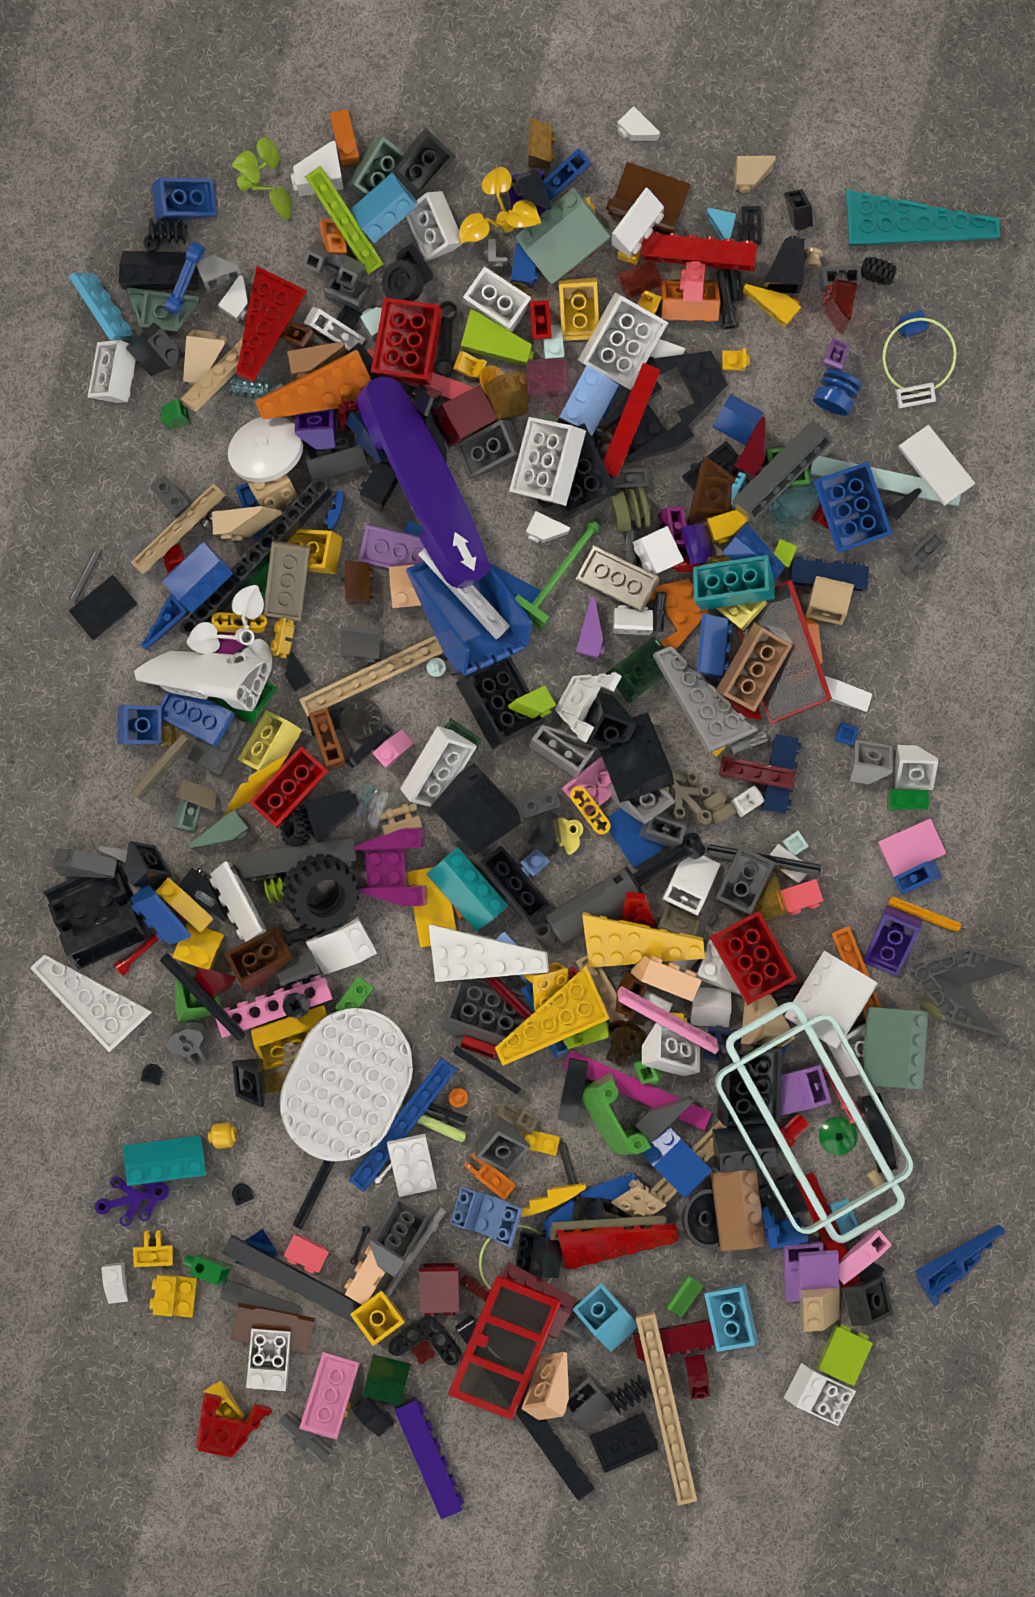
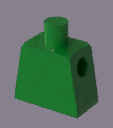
[183,1254,232,1285]

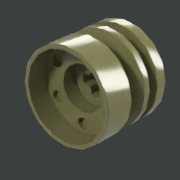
[610,487,651,533]

